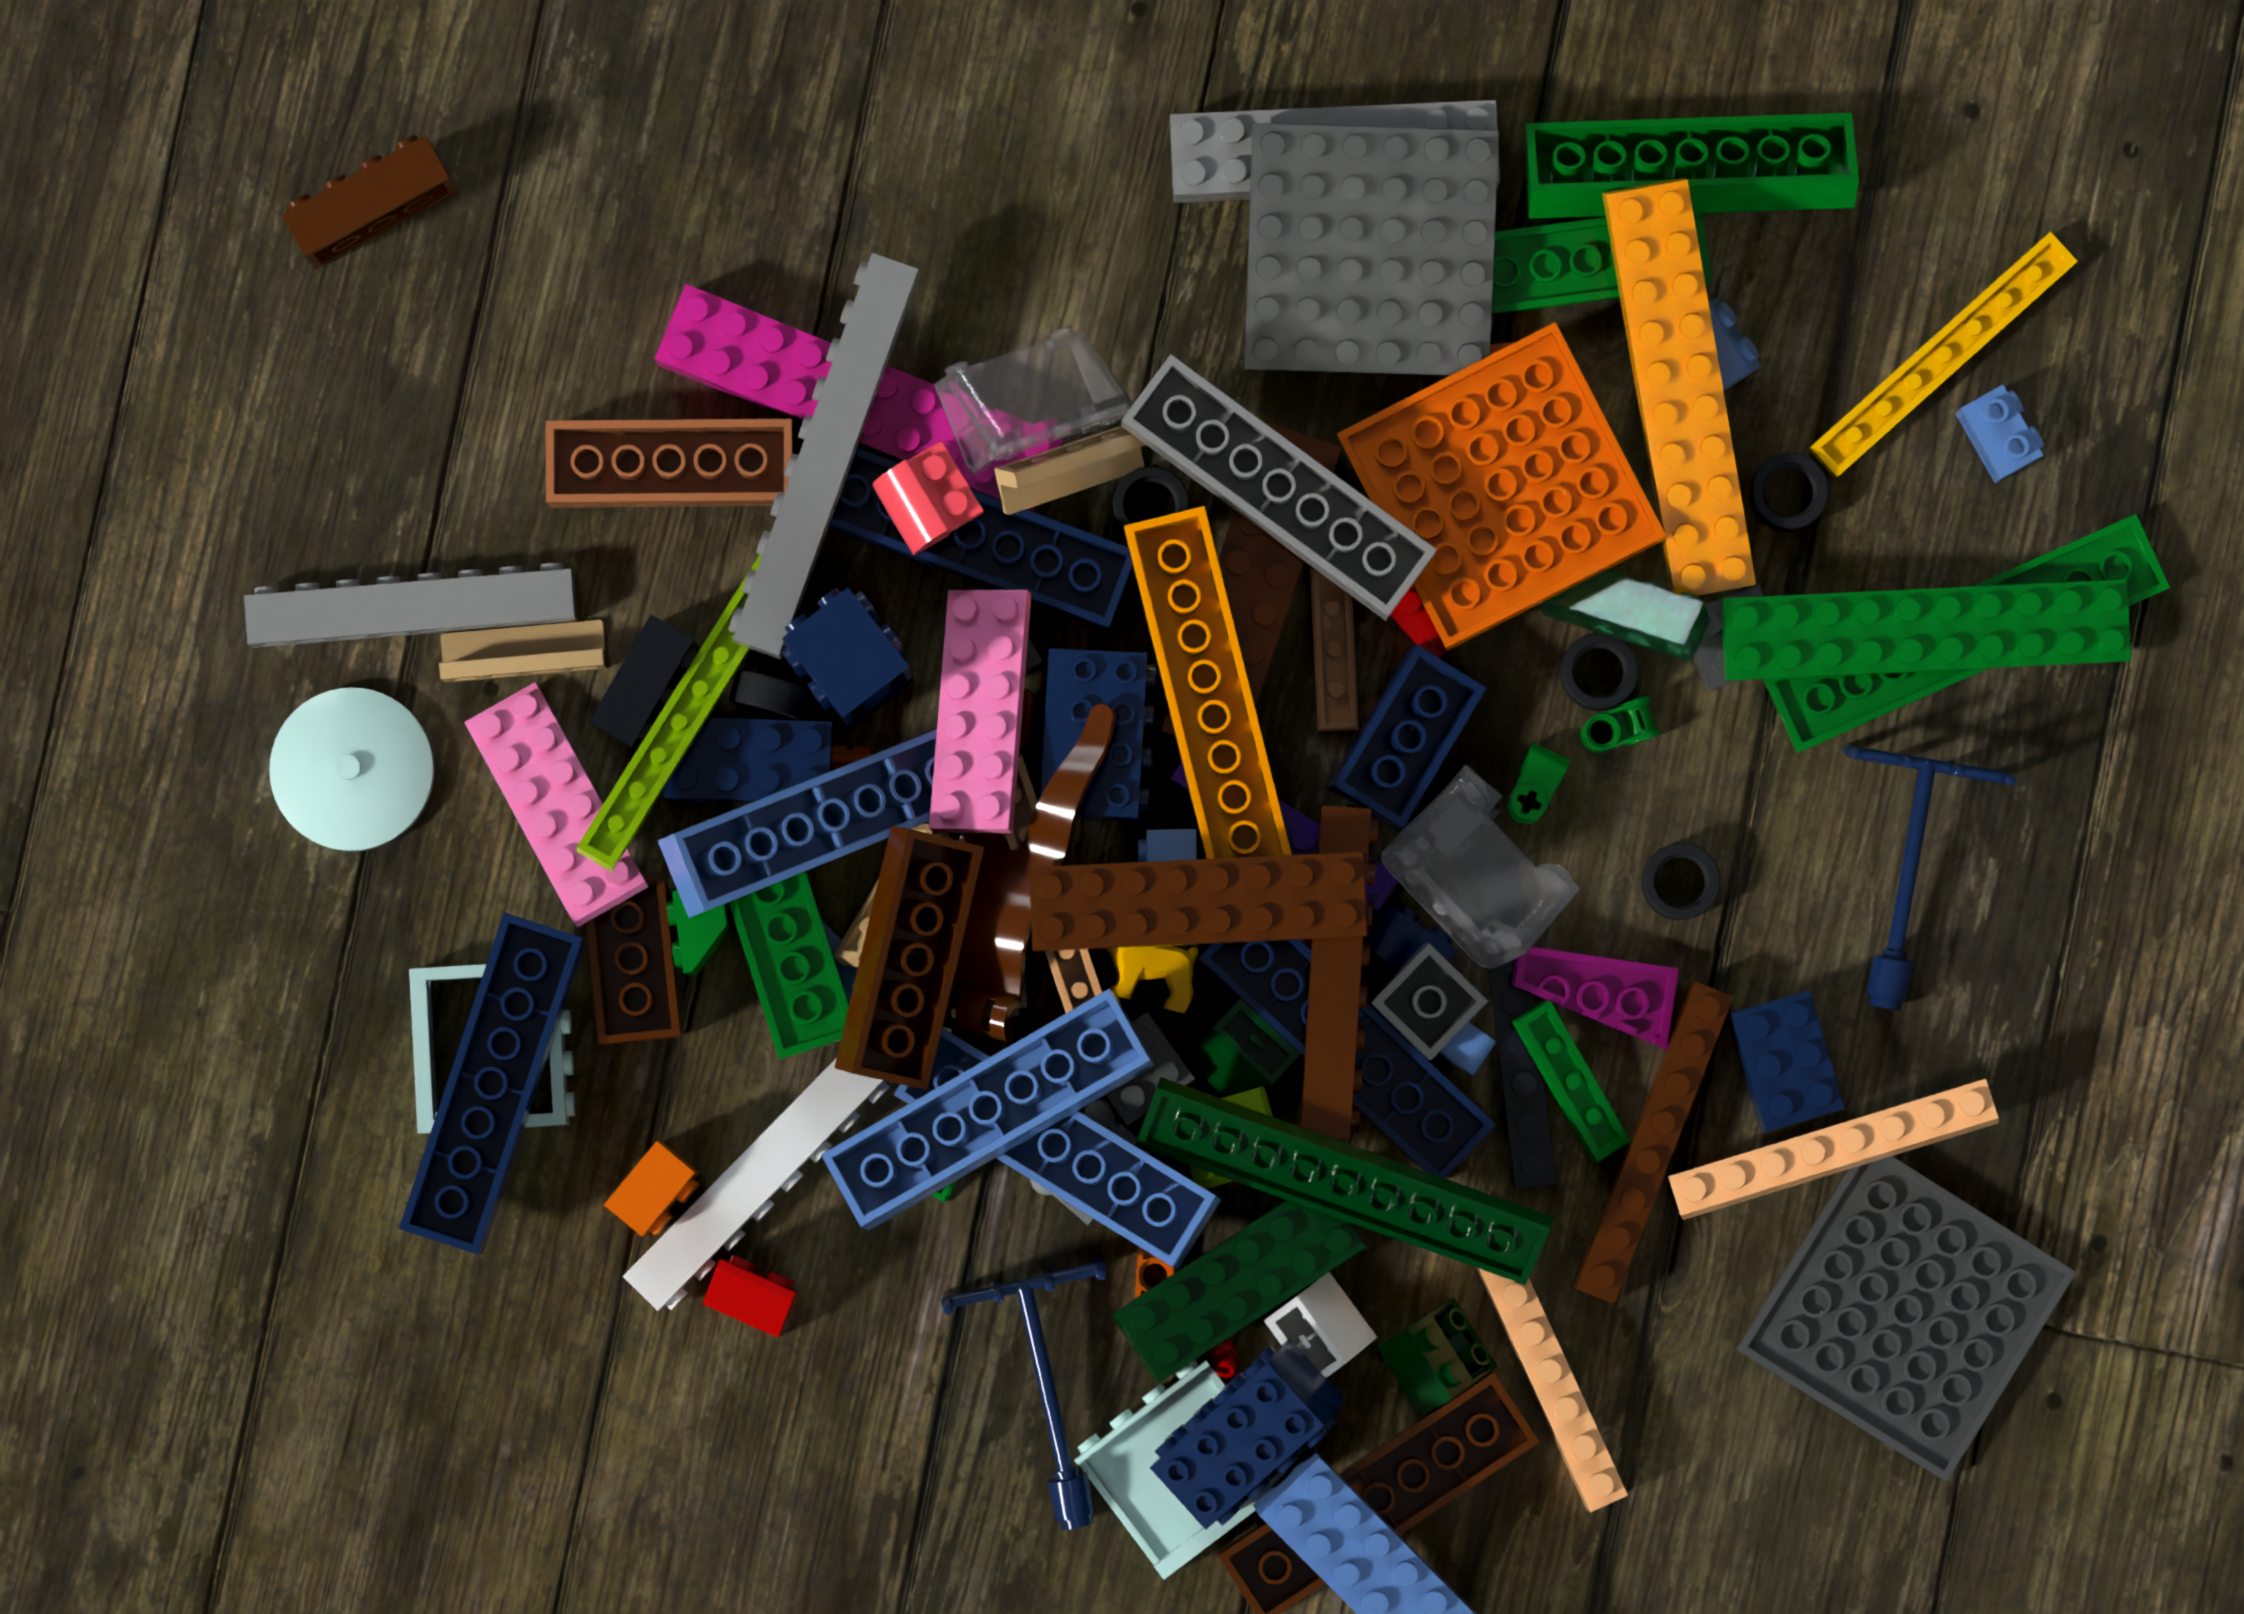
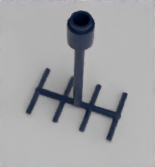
[1842,744,2016,1010]
[941,1257,1107,1530]

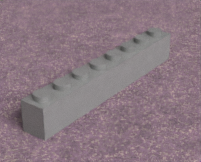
[244,563,578,648]

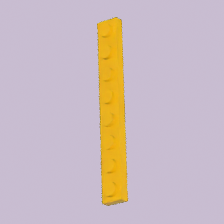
[1808,231,2078,479]

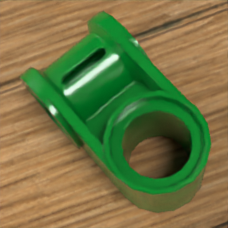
[1579,696,1662,754]
[1507,743,1570,825]

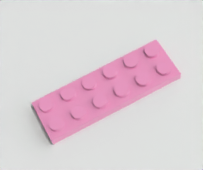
[929,590,1032,833]
[464,682,649,927]

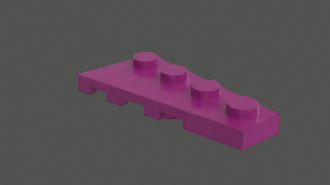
[1511,944,1679,1049]

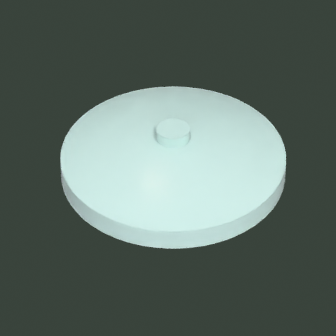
[269,687,435,851]

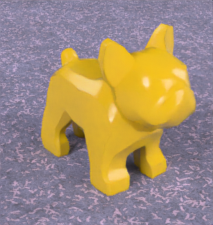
[1107,946,1199,1014]

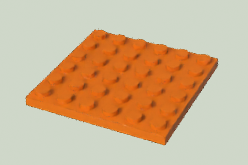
[1337,322,1667,651]

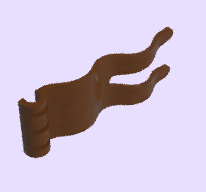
[942,688,1116,1042]

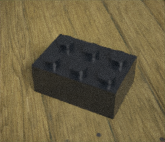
[589,615,699,751]

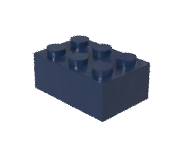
[1726,990,1845,1133]

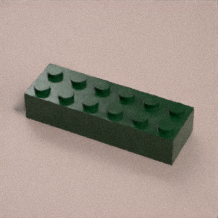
[1110,1200,1366,1384]

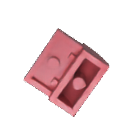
[872,441,984,556]

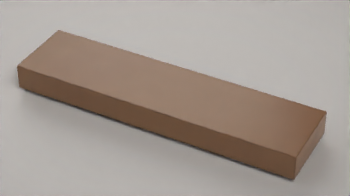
[1310,569,1359,733]

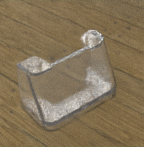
[934,326,1133,475]
[1381,770,1580,969]

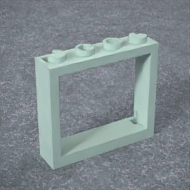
[409,964,576,1134]

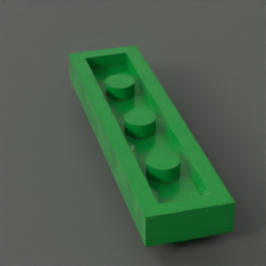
[1512,1000,1630,1162]

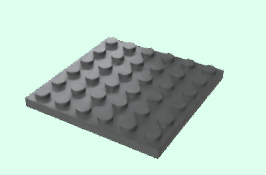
[1244,122,1499,375]
[1735,1156,2077,1482]

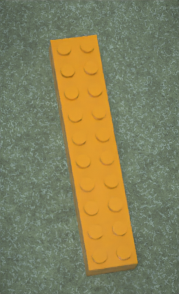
[1602,178,1756,600]
[1124,506,1292,859]

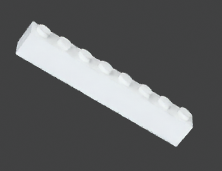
[622,1058,890,1311]

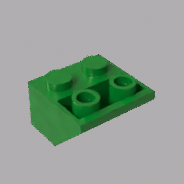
[666,890,732,976]

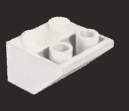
[1263,1272,1378,1378]

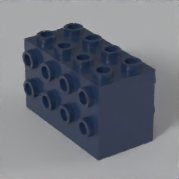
[782,588,915,730]
[1040,648,1162,823]
[1150,1338,1345,1530]

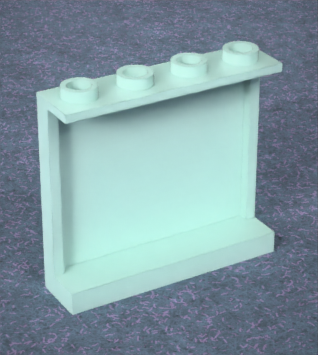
[1074,1360,1288,1580]

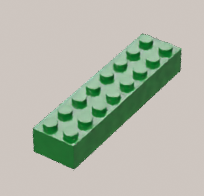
[1524,113,1859,219]

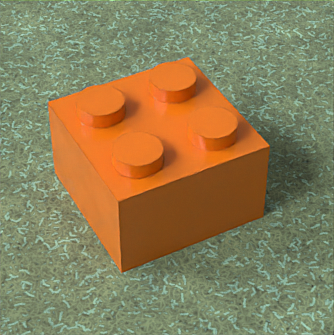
[604,1141,700,1237]

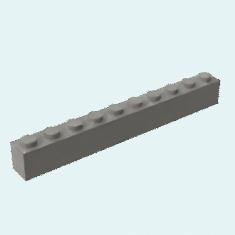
[728,253,920,659]

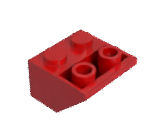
[703,1255,800,1338]

